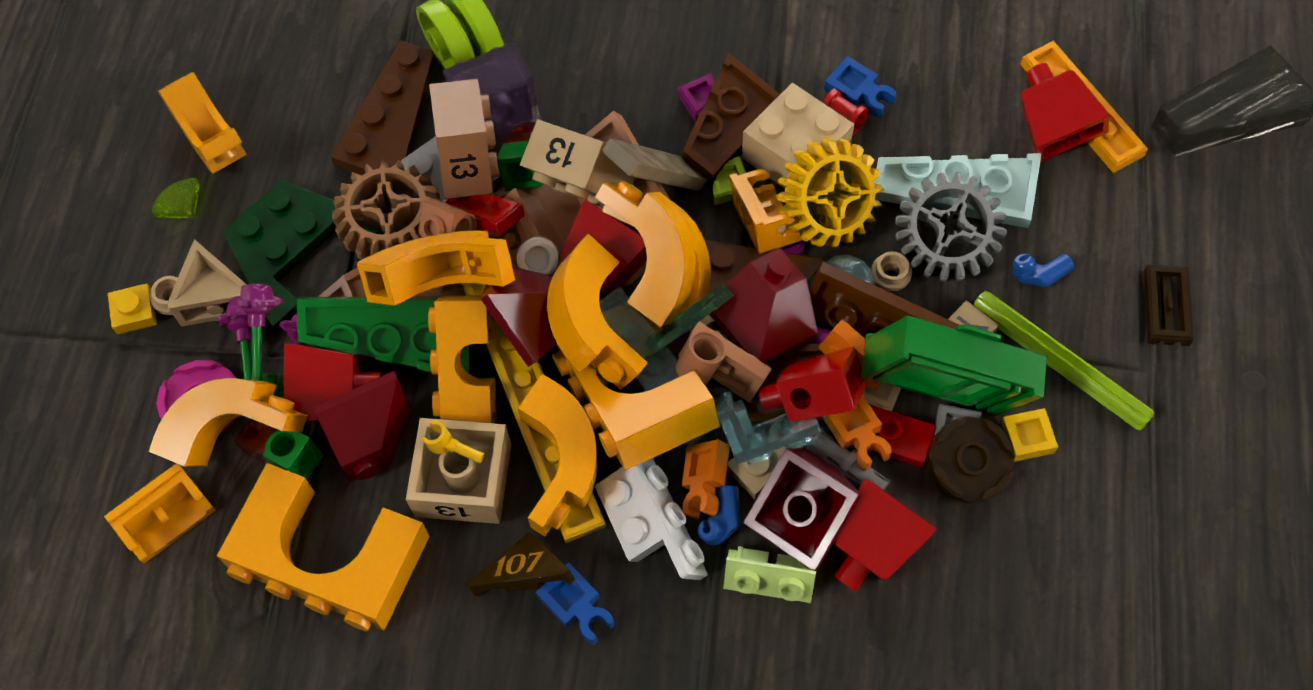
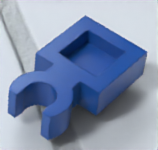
[824,56,896,118]
[536,562,615,645]

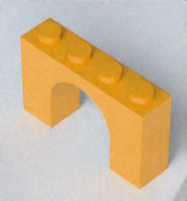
[552,302,720,471]
[217,463,430,631]

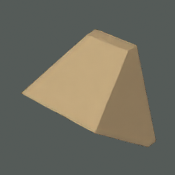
[168,239,248,327]

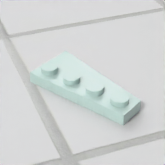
[874,153,1042,228]

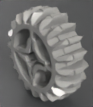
[895,172,1007,282]

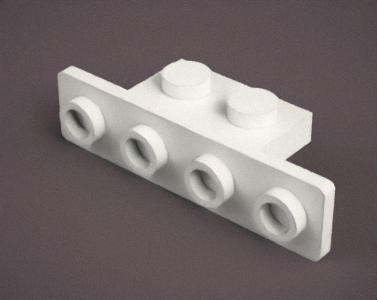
[595,458,708,580]

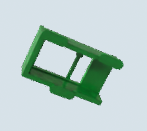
[861,315,1047,416]

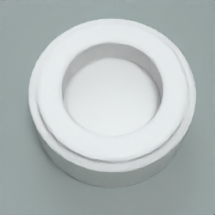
[517,237,559,275]

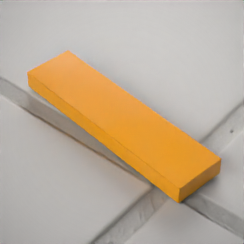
[1020,41,1148,174]

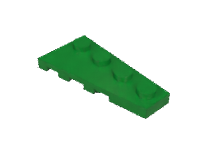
[297,296,469,373]

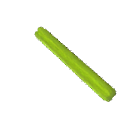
[973,291,1154,430]

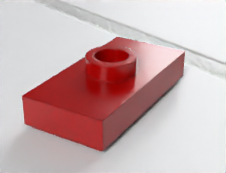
[442,194,525,236]
[851,404,936,468]

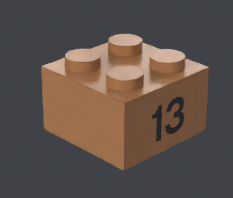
[429,79,499,199]

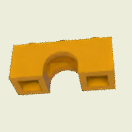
[428,295,497,423]

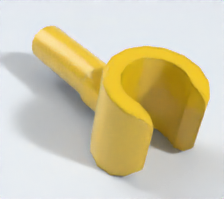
[421,420,484,463]

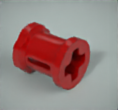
[822,89,868,137]

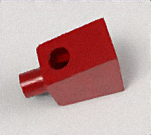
[1021,63,1109,162]
[559,199,647,295]
[284,344,383,422]
[759,347,866,422]
[834,479,938,591]

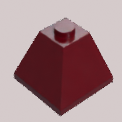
[703,248,818,364]
[480,266,557,367]
[313,371,413,482]
[743,448,861,571]

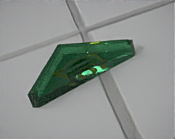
[645,284,734,354]

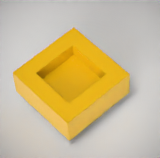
[108,283,157,335]
[1001,408,1058,462]

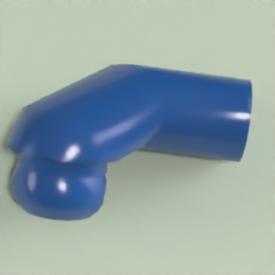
[1012,253,1075,288]
[698,486,741,545]

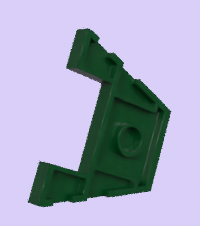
[223,180,388,333]

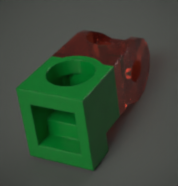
[497,122,544,190]
[234,419,324,480]

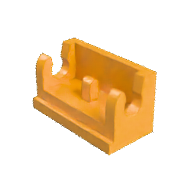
[729,169,801,254]
[104,463,216,564]

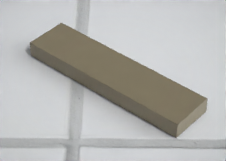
[602,138,707,191]

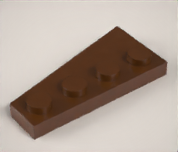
[331,40,436,175]

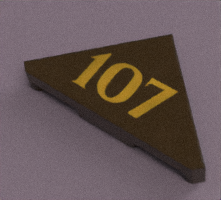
[466,532,576,597]

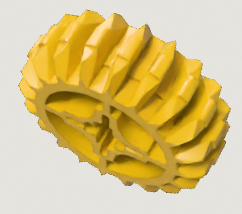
[776,137,885,247]

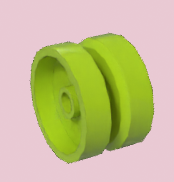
[416,0,505,81]

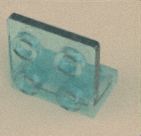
[714,391,821,465]

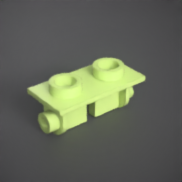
[723,546,816,603]

